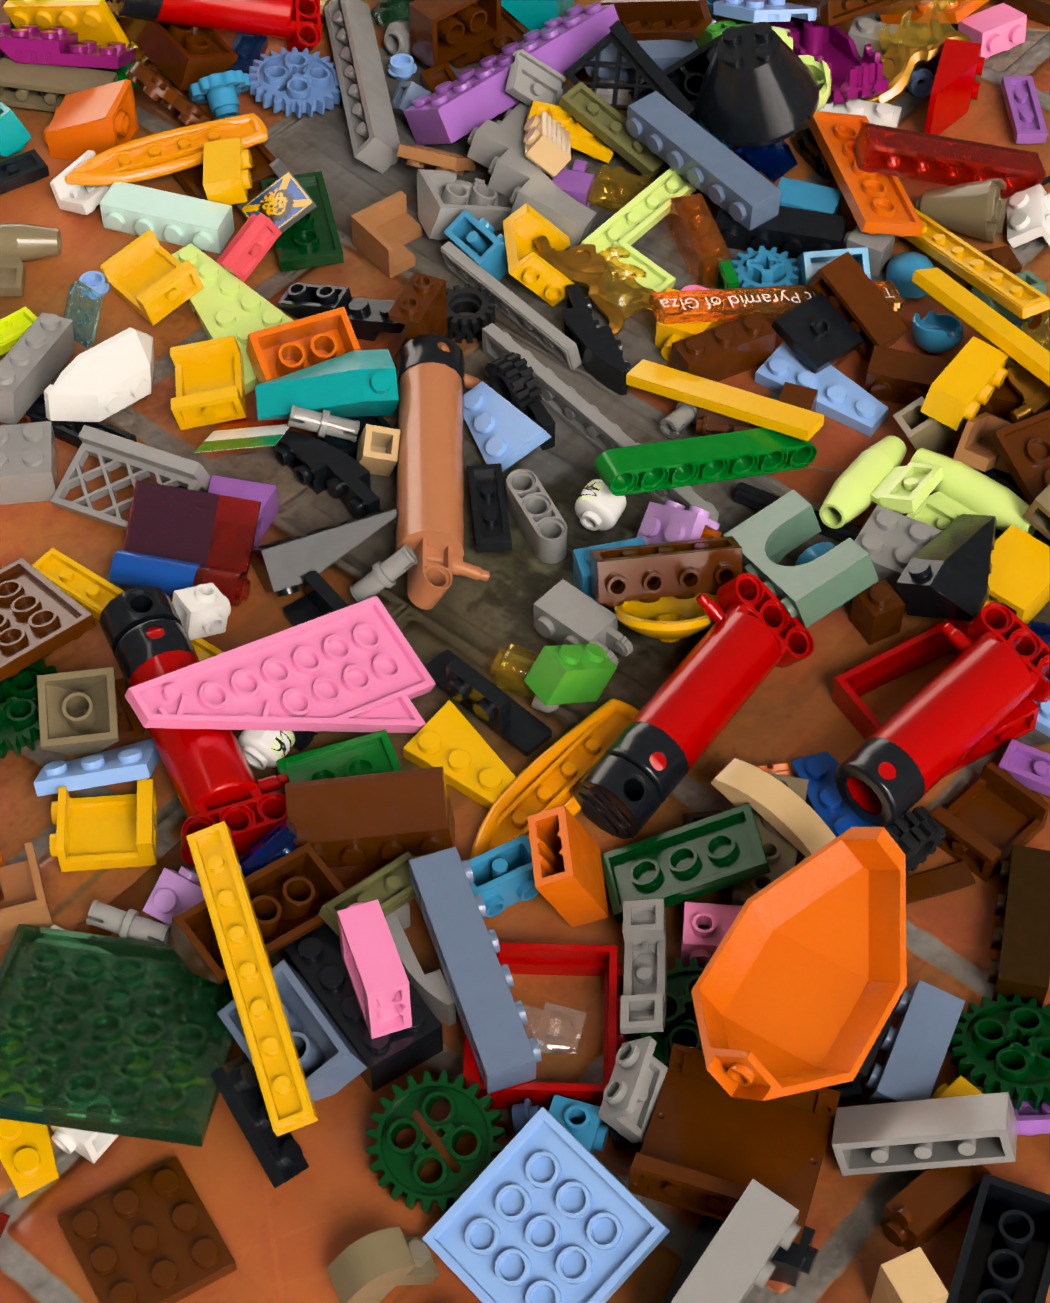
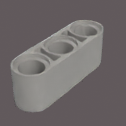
[506,469,568,564]

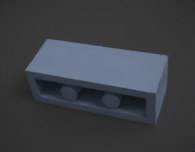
[865,979,965,1104]

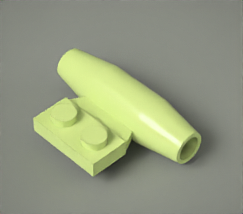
[819,436,943,529]
[906,448,1037,535]

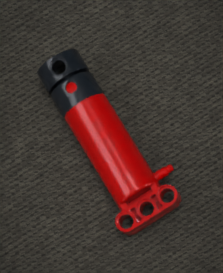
[574,572,814,839]
[99,586,290,866]

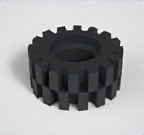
[446,284,495,344]
[484,352,542,414]
[886,806,946,875]

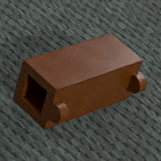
[880,1165,990,1252]

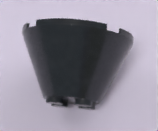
[695,22,819,147]

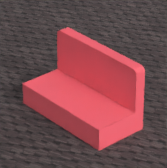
[216,212,282,283]

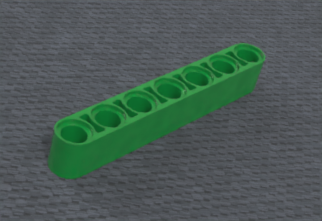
[594,428,817,496]

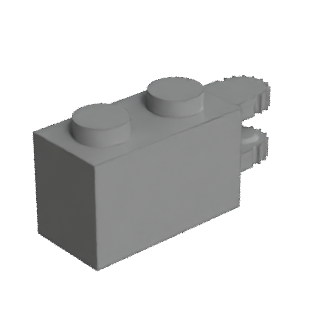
[533,579,634,666]

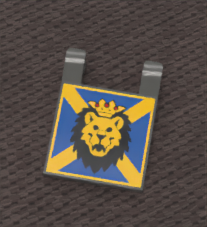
[236,157,317,233]

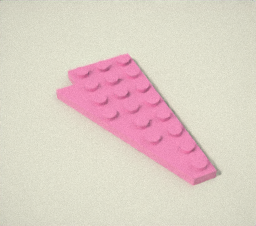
[125,596,436,733]

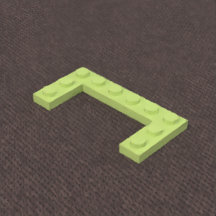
[581,168,698,304]

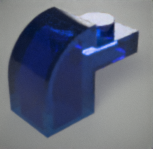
[734,140,798,183]

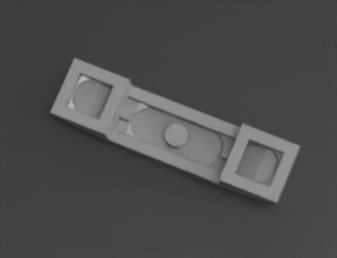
[620,899,667,1034]
[385,903,456,1026]

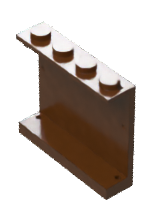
[628,1043,841,1244]

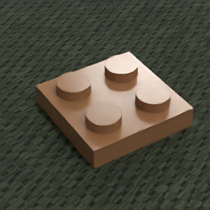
[397,144,477,176]

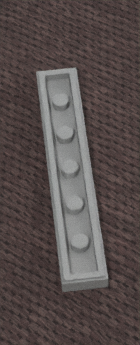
[441,241,582,370]

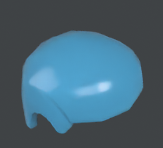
[886,252,934,298]
[912,310,963,353]

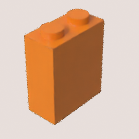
[527,805,609,928]

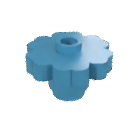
[188,70,251,120]

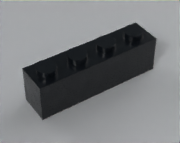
[713,206,847,259]

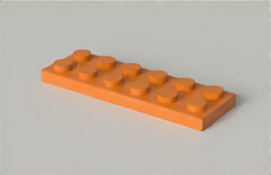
[806,111,924,237]

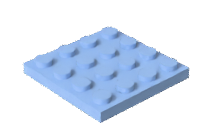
[422,1107,670,1303]

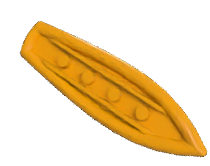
[65,113,268,186]
[470,698,639,859]

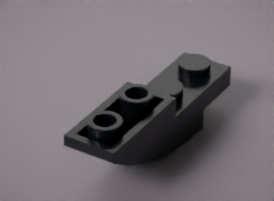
[278,282,405,341]
[562,283,631,396]
[274,430,380,518]

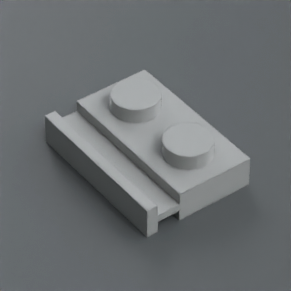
[505,49,566,107]

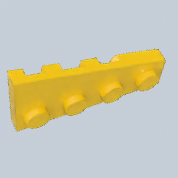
[3,0,130,48]
[0,1021,59,1198]

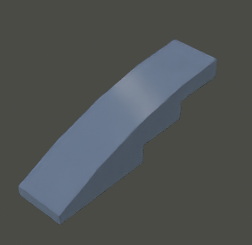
[579,40,698,82]

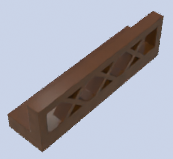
[601,0,712,41]

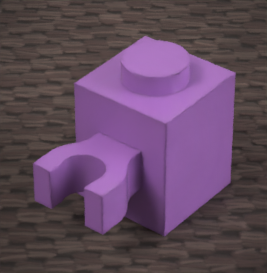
[552,160,594,208]

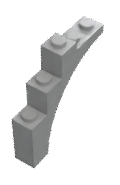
[467,102,597,249]

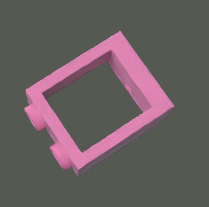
[337,899,412,1039]

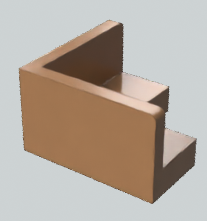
[351,191,422,279]
[953,412,1015,474]
[0,842,53,945]

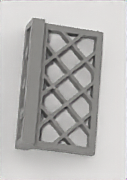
[50,425,211,532]

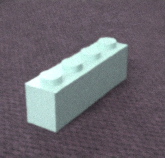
[99,182,235,254]

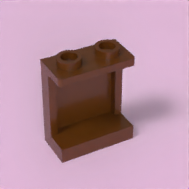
[388,272,447,375]
[930,761,1050,883]

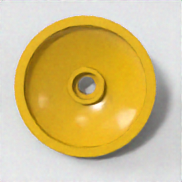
[614,593,720,643]

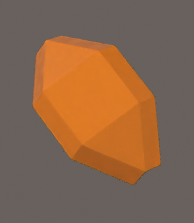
[691,827,907,1101]

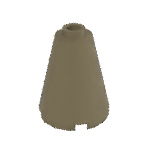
[916,178,1007,242]

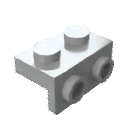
[598,1036,668,1144]

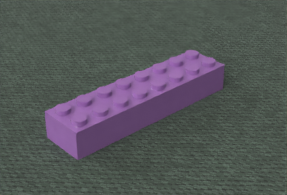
[403,2,620,145]

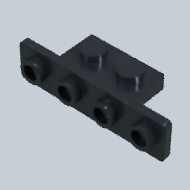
[425,650,552,756]

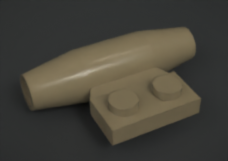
[0,223,62,297]

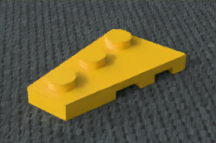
[524,100,614,164]
[403,699,516,810]

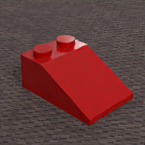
[923,38,985,143]

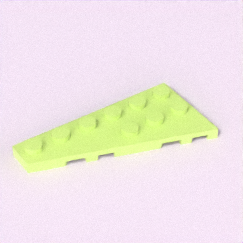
[172,243,294,395]

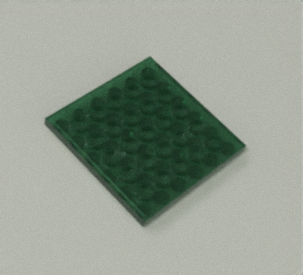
[0,924,236,1147]

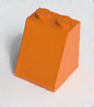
[43,79,139,161]

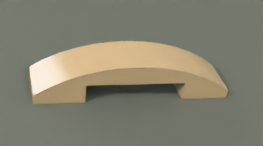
[711,758,836,862]

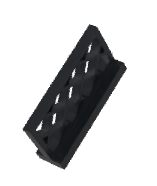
[564,20,698,121]

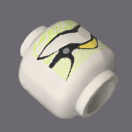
[575,479,627,531]
[238,730,295,770]

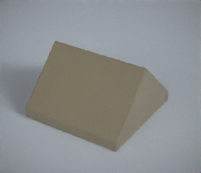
[37,667,119,757]

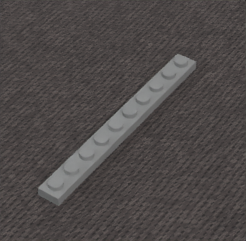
[482,323,719,523]

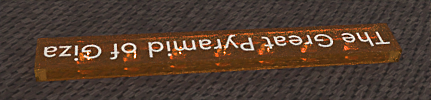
[649,280,904,325]

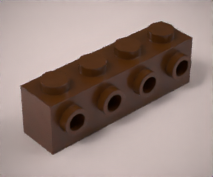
[590,536,742,607]

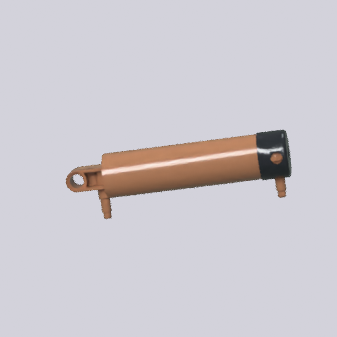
[396,334,490,610]

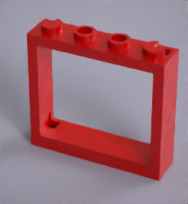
[832,619,1040,778]
[463,942,625,1110]

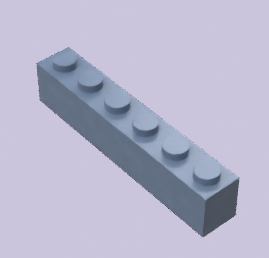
[626,91,781,231]
[409,846,542,1094]

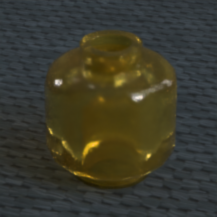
[489,643,539,698]

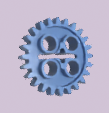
[248,47,342,118]

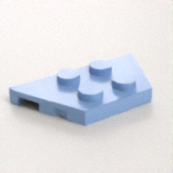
[713,0,817,23]

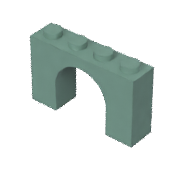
[723,489,879,628]

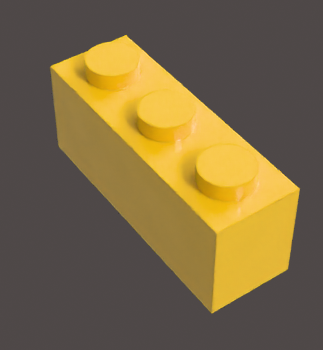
[920,336,1009,431]

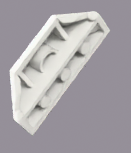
[44,327,154,422]

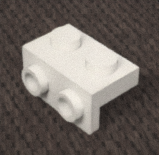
[50,150,111,215]
[1006,184,1050,248]

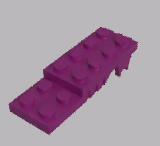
[768,17,889,104]
[0,23,136,69]

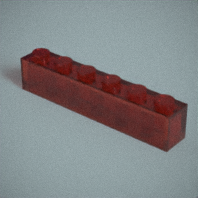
[852,122,1046,196]

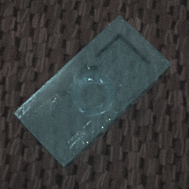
[63,279,104,348]

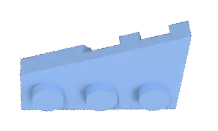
[463,381,551,472]
[33,738,160,797]

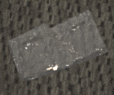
[523,1002,587,1054]

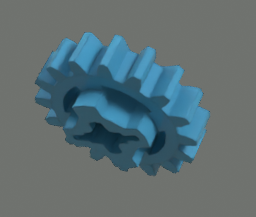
[731,246,800,305]

